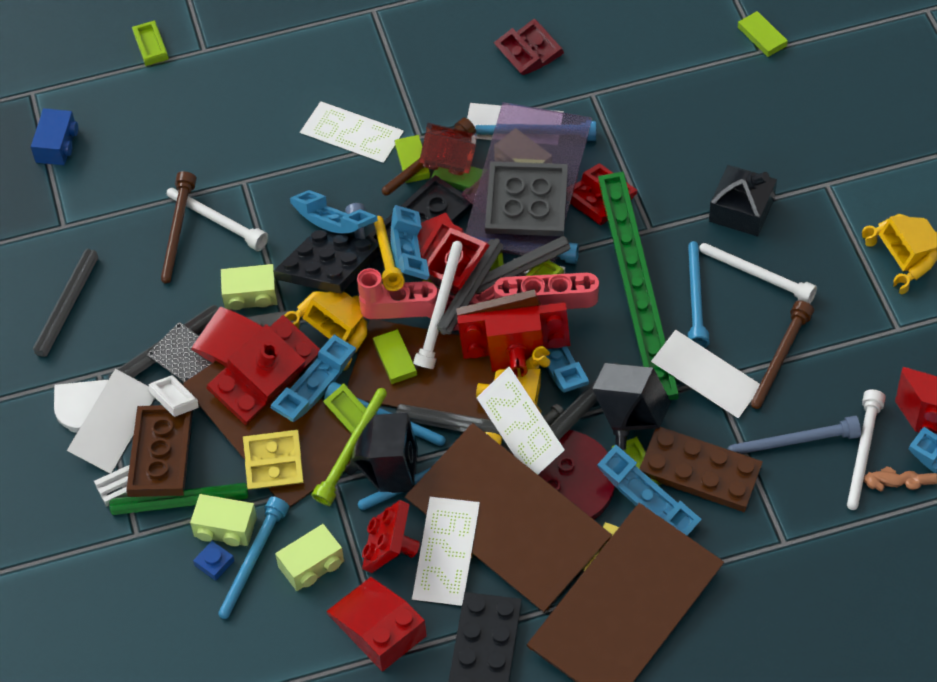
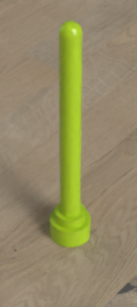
[311,388,387,506]

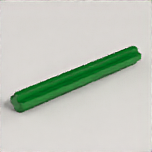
[109,483,248,515]

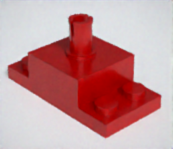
[457,302,571,377]
[206,315,320,426]

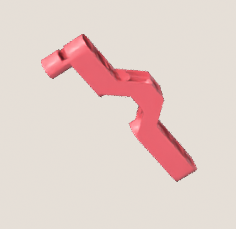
[357,268,599,330]

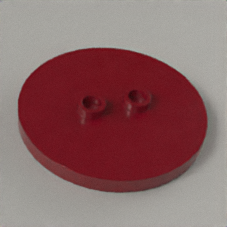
[511,430,615,520]

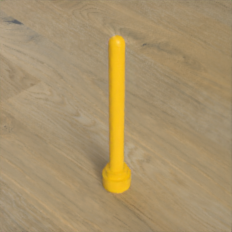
[374,216,404,291]

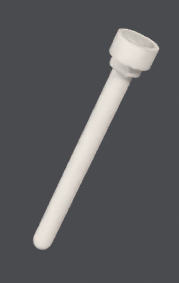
[167,188,269,251]
[413,241,463,369]
[699,243,817,304]
[847,390,886,510]

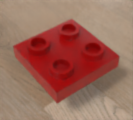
[362,500,420,573]

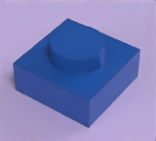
[193,541,234,581]

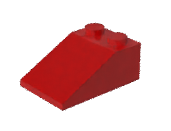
[326,577,427,672]

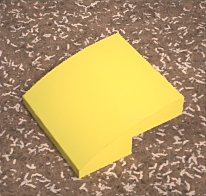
[243,430,304,490]

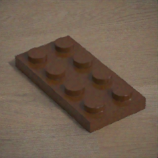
[126,405,193,497]
[640,427,763,512]

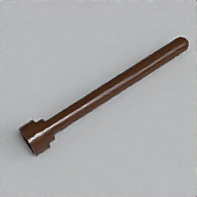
[382,117,476,196]
[161,171,197,284]
[751,300,814,409]

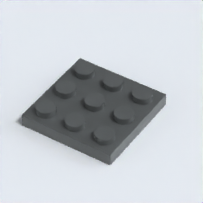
[485,161,568,236]

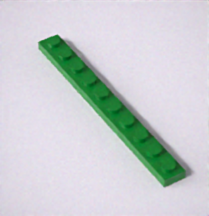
[598,171,679,400]

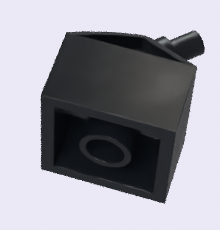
[709,165,777,237]
[592,363,671,450]
[345,413,418,493]

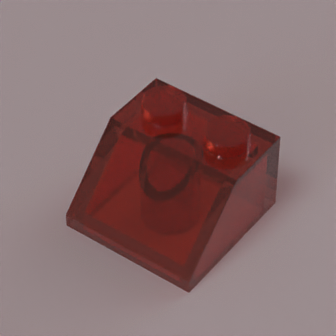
[419,123,477,175]

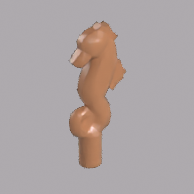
[864,466,937,491]

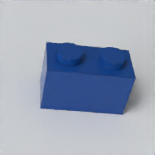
[31,108,78,165]

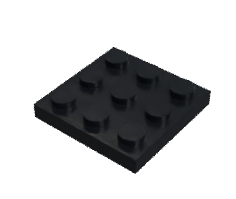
[273,230,381,294]

